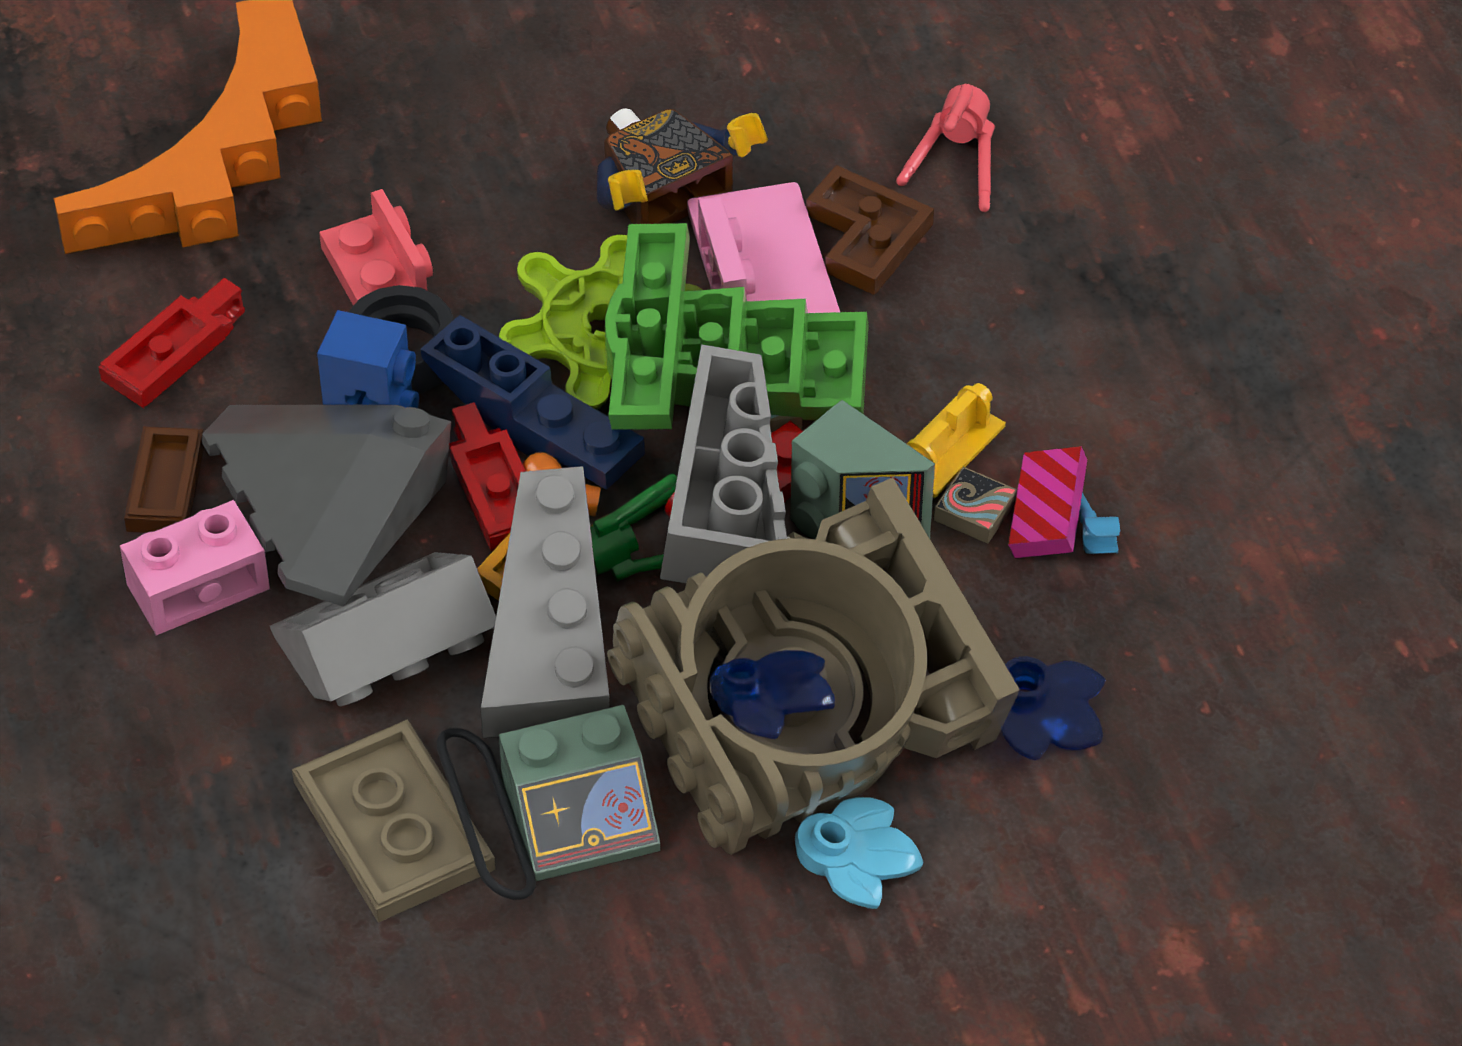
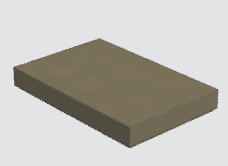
[292,719,496,923]

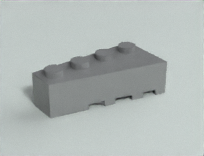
[660,344,790,583]
[481,466,609,738]

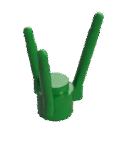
[590,474,677,582]

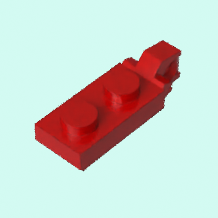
[98,278,245,409]
[449,402,526,551]

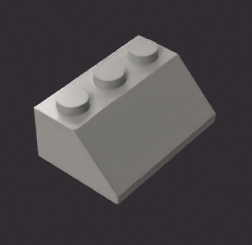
[270,552,496,706]

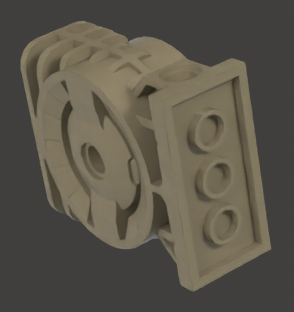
[607,477,1020,855]

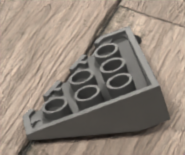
[202,405,451,606]

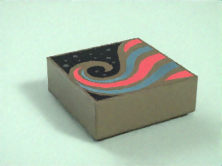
[934,467,1017,544]

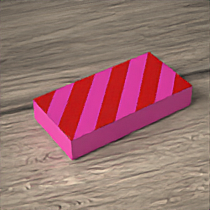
[1008,446,1087,558]

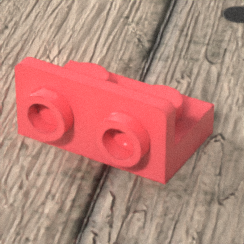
[319,189,433,305]

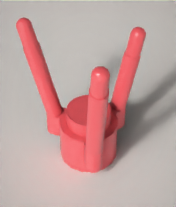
[896,84,995,212]

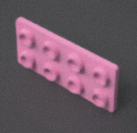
[687,182,840,313]

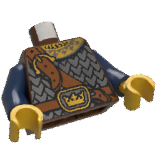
[597,108,768,224]

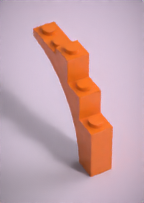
[54,0,322,254]

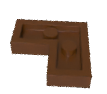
[806,165,934,295]

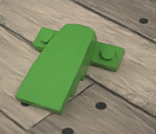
[605,223,869,429]

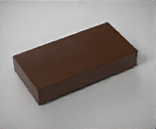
[124,426,204,533]

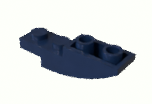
[420,315,645,490]

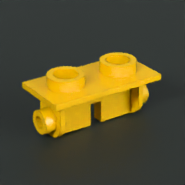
[907,383,1006,498]

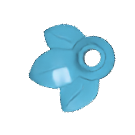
[795,797,923,909]

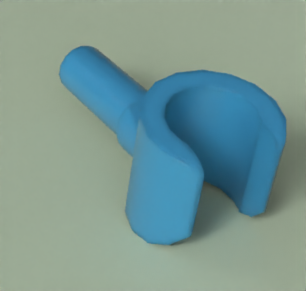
[1079,492,1120,554]

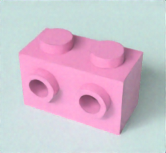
[120,500,270,636]

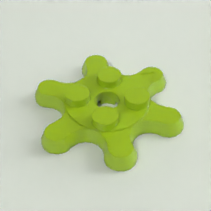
[499,235,703,410]

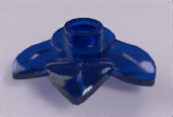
[710,650,835,739]
[1001,656,1106,760]

